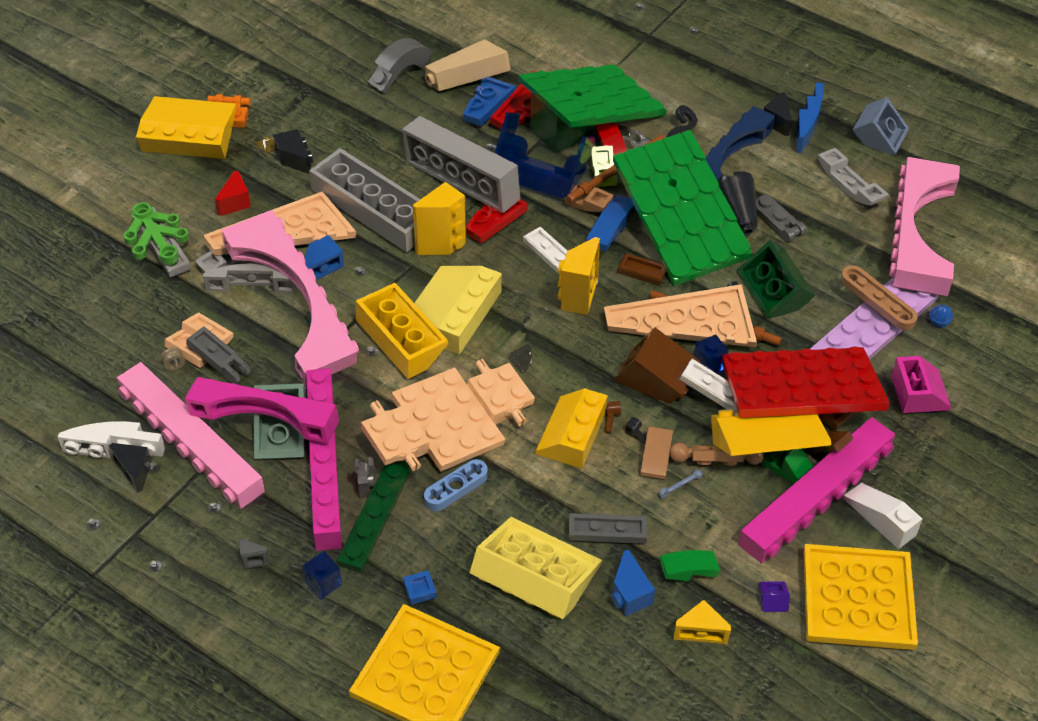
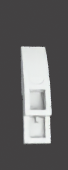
[58,422,165,458]

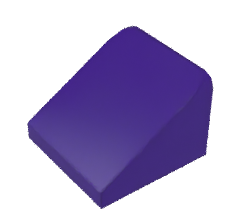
[758,581,790,612]

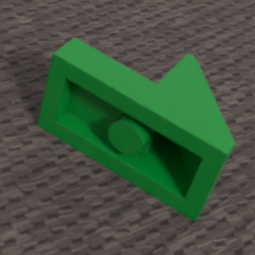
[759,448,813,484]

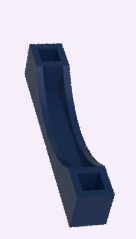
[706,106,775,180]

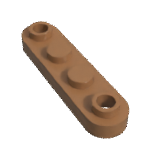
[841,266,918,330]

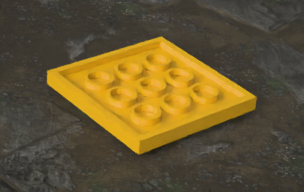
[803,544,918,650]
[349,604,500,721]

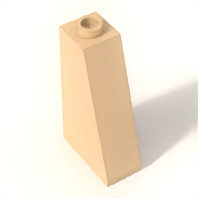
[425,39,510,91]

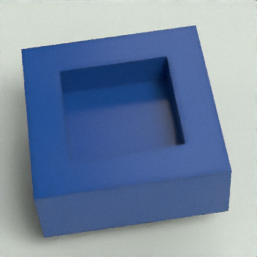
[403,570,437,605]

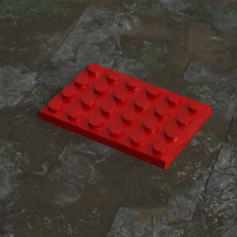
[722,346,889,418]

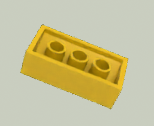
[356,283,448,379]

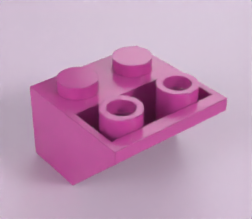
[891,356,951,413]

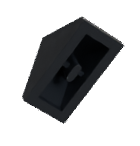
[763,92,792,136]
[108,443,152,493]

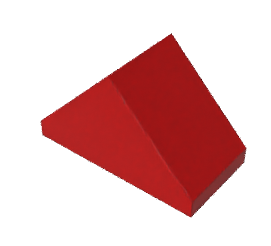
[215,171,251,216]

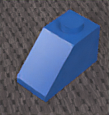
[305,235,344,280]
[611,549,655,617]

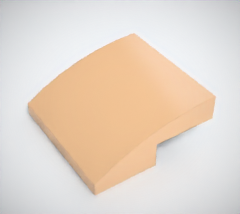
[165,312,234,368]

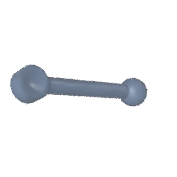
[658,469,702,499]

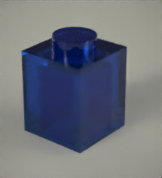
[694,334,729,373]
[302,551,342,600]

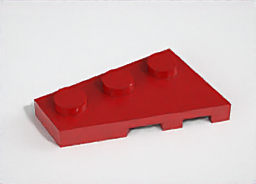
[465,199,528,243]

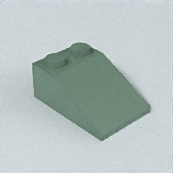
[254,384,308,460]

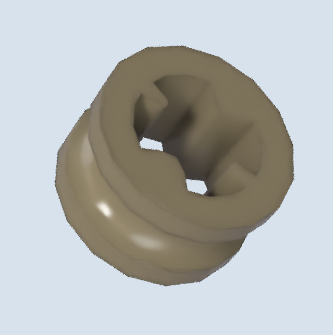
[161,347,185,371]

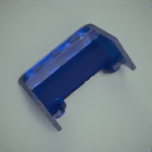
[495,112,595,198]

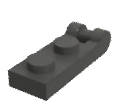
[756,193,807,242]

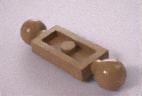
[670,443,765,465]

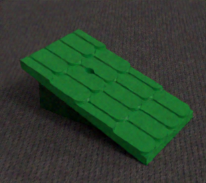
[518,64,667,154]
[613,130,752,286]

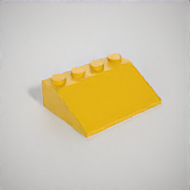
[136,96,237,159]
[711,409,831,456]

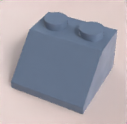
[853,97,909,155]

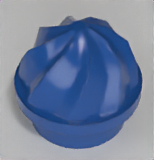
[929,304,953,328]

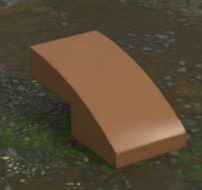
[564,185,614,212]
[640,427,673,479]

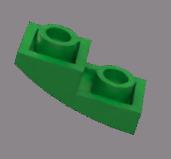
[659,550,721,582]

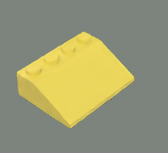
[414,266,502,355]
[470,517,602,619]

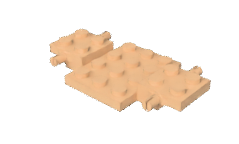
[361,359,535,472]

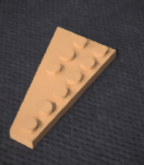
[203,192,356,256]
[604,284,757,347]

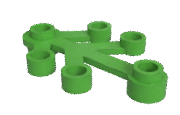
[123,202,189,266]

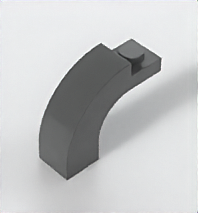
[368,38,434,94]

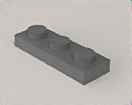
[569,513,647,544]

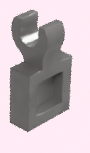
[354,457,374,498]

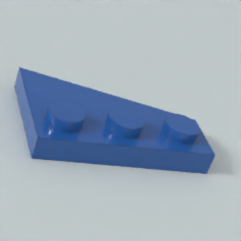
[463,77,516,126]

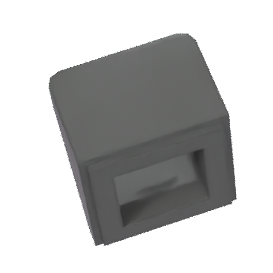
[239,539,270,569]

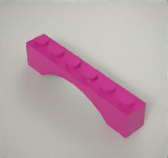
[185,377,339,444]

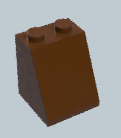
[614,327,700,404]

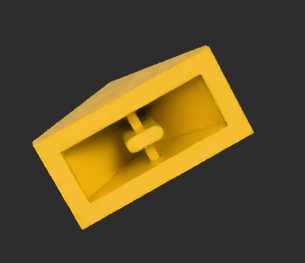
[674,600,731,644]

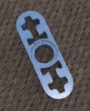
[424,460,487,511]

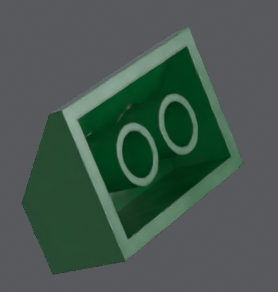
[737,240,815,319]

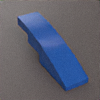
[796,83,824,153]
[586,195,635,251]

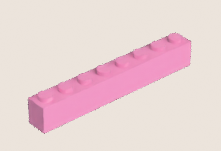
[117,362,265,509]

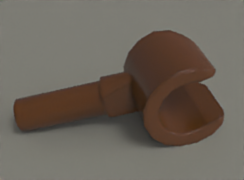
[605,401,621,434]

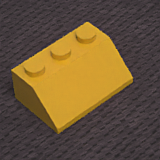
[413,182,466,255]
[558,237,600,315]
[535,388,608,469]

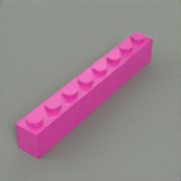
[306,368,342,551]
[738,417,895,564]

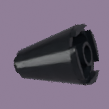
[717,171,758,235]

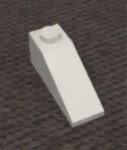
[843,483,922,549]

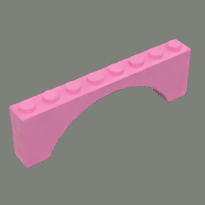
[889,157,960,296]
[222,210,359,386]

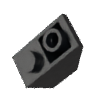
[273,129,313,173]

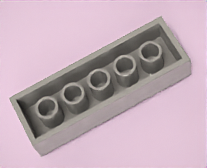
[402,116,520,213]
[309,148,421,252]

